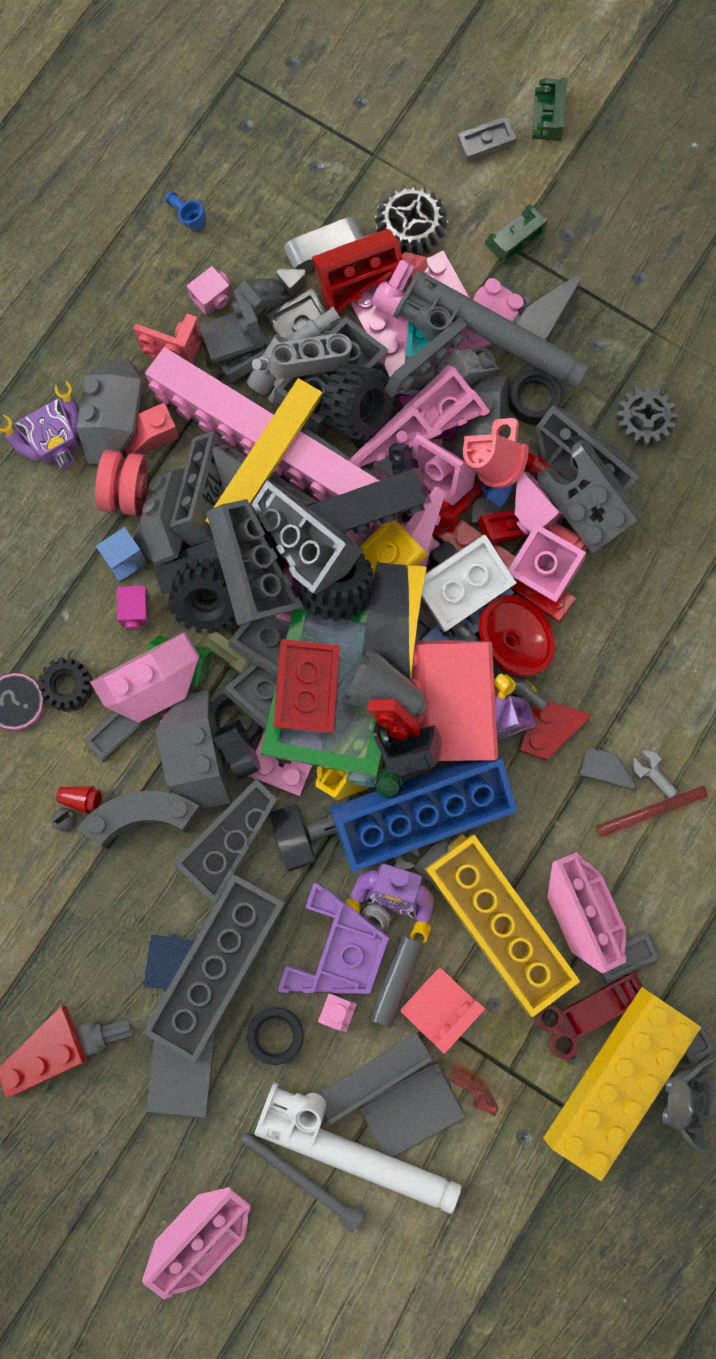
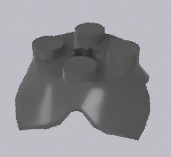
[662,1058,716,1153]

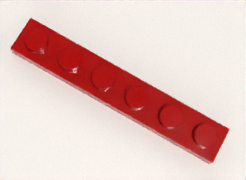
[432,519,576,624]

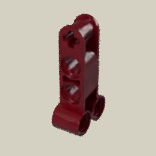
[534,970,644,1059]

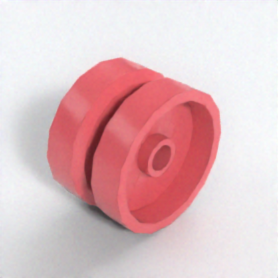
[95,450,148,516]

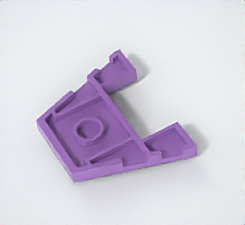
[278,881,389,994]

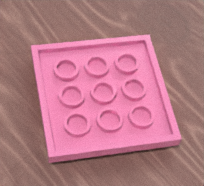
[349,251,493,378]

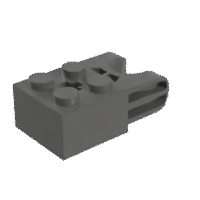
[537,440,644,554]

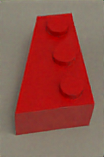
[312,229,403,315]

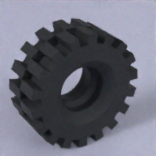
[168,558,236,633]

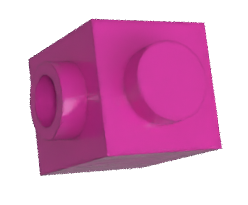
[117,586,150,630]

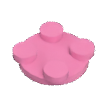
[473,278,523,322]

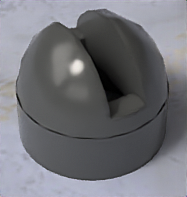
[52,808,77,832]

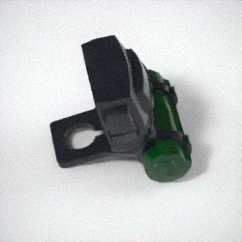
[372,721,441,798]

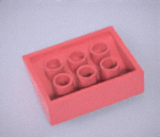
[410,640,498,761]

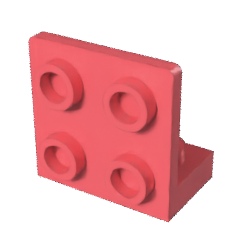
[133,314,203,364]
[401,968,485,1054]

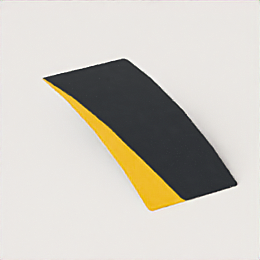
[362,563,427,680]

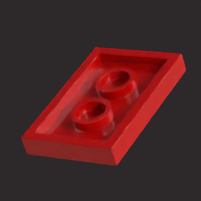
[273,639,340,734]

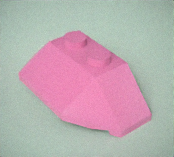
[90,632,200,722]
[547,852,626,973]
[142,1187,251,1300]

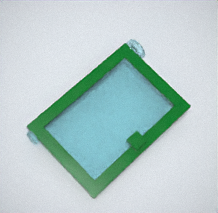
[261,595,384,787]

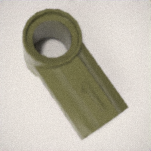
[205,628,253,675]

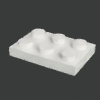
[421,535,516,631]

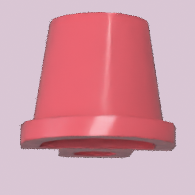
[463,418,529,489]

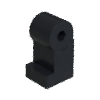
[213,720,261,780]

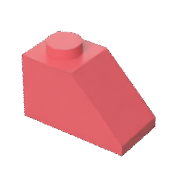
[124,403,179,456]

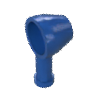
[165,191,206,232]

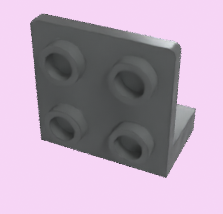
[199,289,265,363]

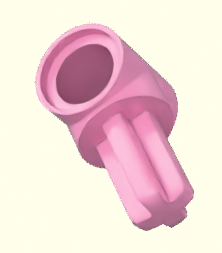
[371,260,414,316]

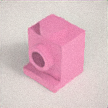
[318,993,357,1032]

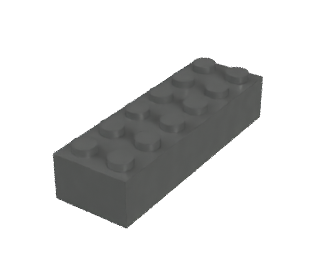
[142,874,286,1064]

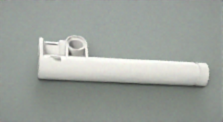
[254,1082,462,1214]

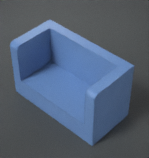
[96,527,148,582]

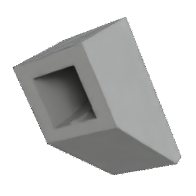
[436,347,500,387]

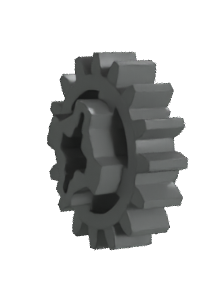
[615,386,678,447]

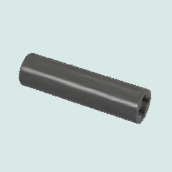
[369,936,423,1028]

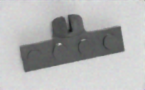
[384,317,468,398]

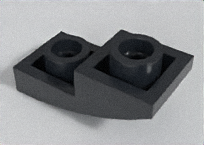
[270,803,316,872]

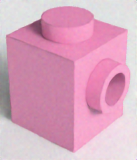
[187,266,232,316]

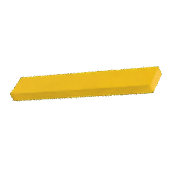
[205,378,323,525]

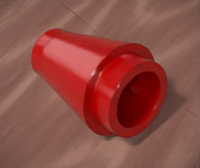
[56,786,102,814]

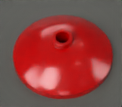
[479,595,555,677]

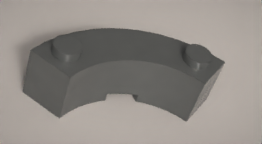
[77,791,203,848]

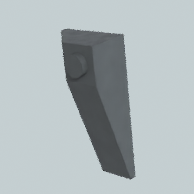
[252,480,363,594]

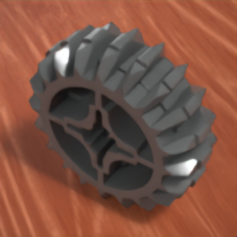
[375,184,448,256]

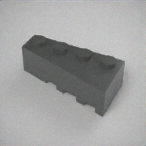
[206,499,303,625]
[173,779,277,904]

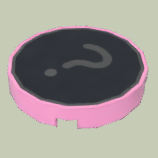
[0,673,45,731]

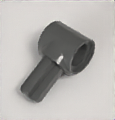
[75,1019,133,1056]

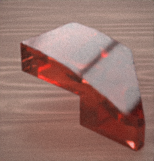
[449,1063,499,1116]

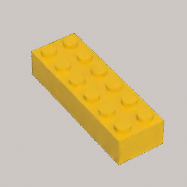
[424,835,580,1017]
[543,987,701,1181]

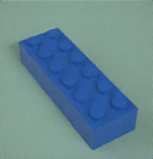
[329,755,518,872]

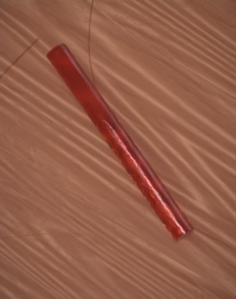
[596,786,708,837]

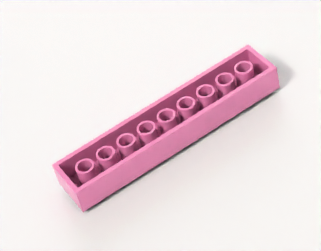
[145,347,381,535]

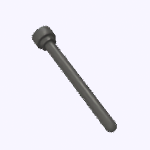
[241,1133,366,1233]

